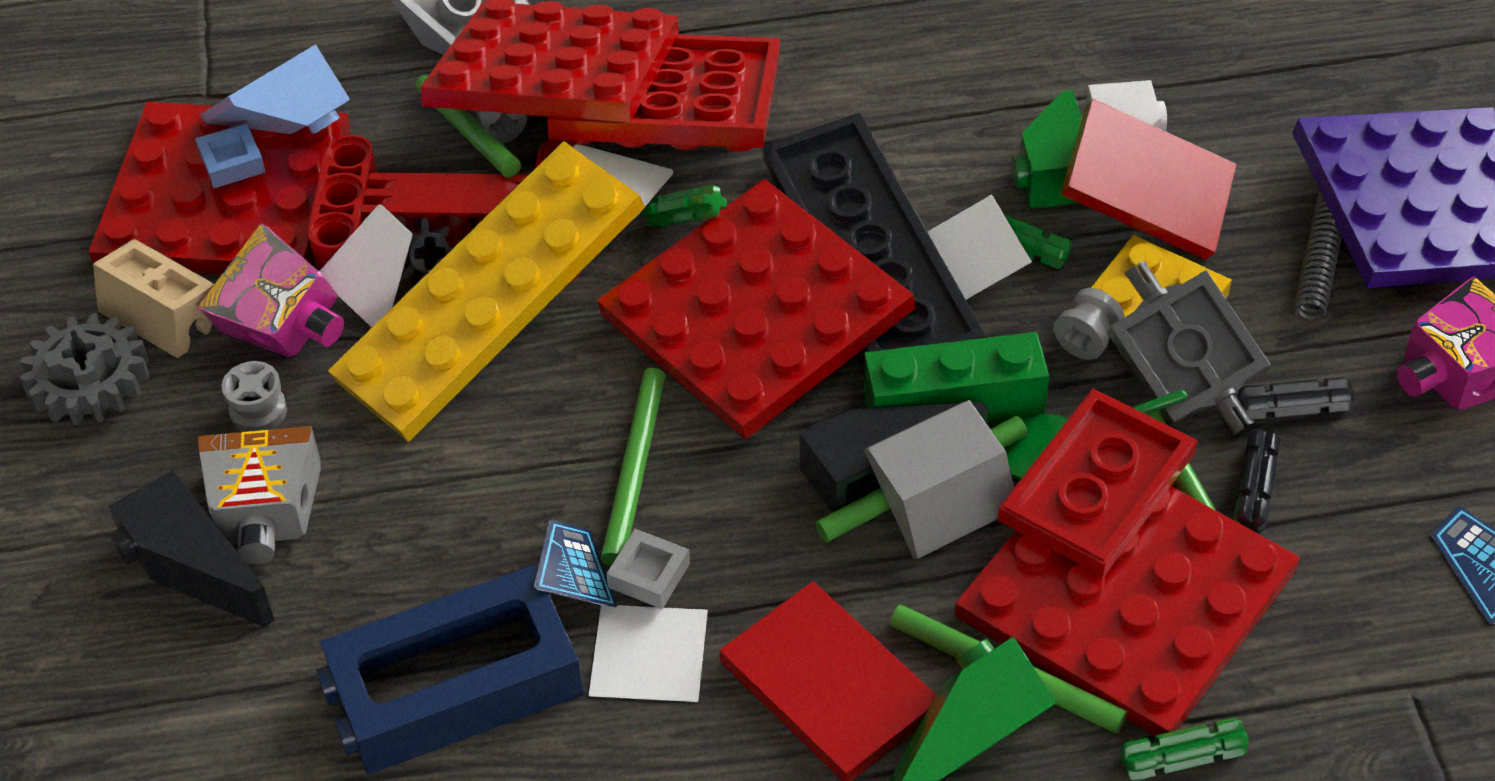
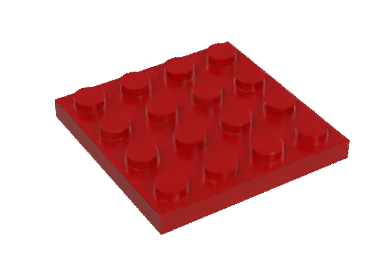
[420,0,679,123]
[547,34,780,152]
[89,102,351,275]
[597,179,915,440]
[955,486,1300,737]

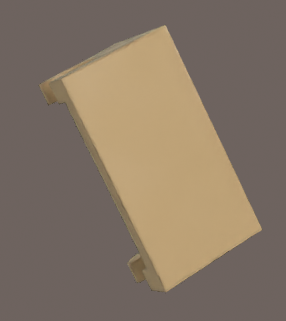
[93,239,214,358]

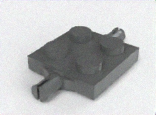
[1107,261,1271,436]

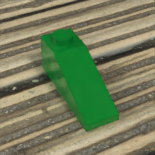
[889,637,1057,781]

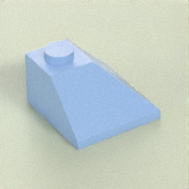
[200,44,350,134]

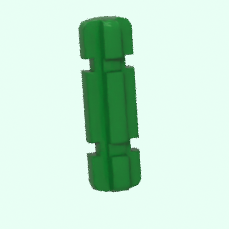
[641,185,727,228]
[1004,215,1072,270]
[1120,718,1249,781]

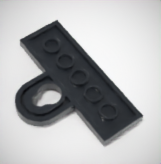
[762,112,987,355]

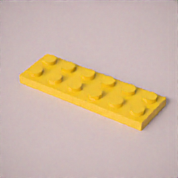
[328,141,645,442]

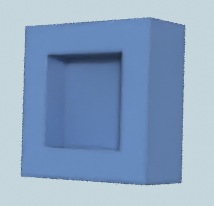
[195,123,266,188]

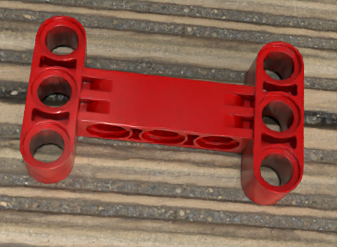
[308,135,579,284]

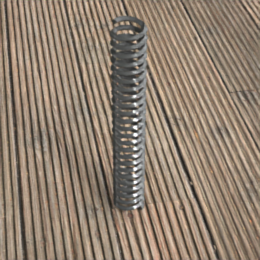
[1292,190,1342,320]

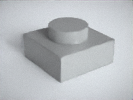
[607,529,690,609]

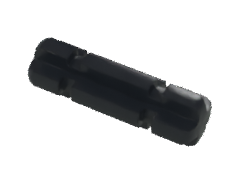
[1237,377,1354,420]
[1233,428,1281,534]

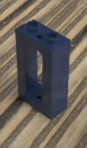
[316,564,584,775]

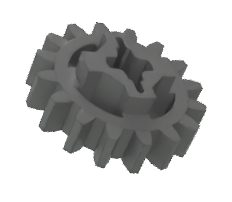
[20,313,150,425]

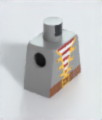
[198,426,321,565]

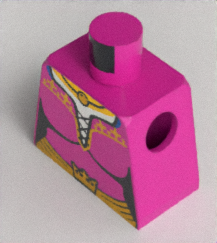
[197,223,344,357]
[1397,277,1495,410]

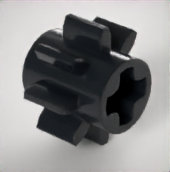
[400,218,453,283]

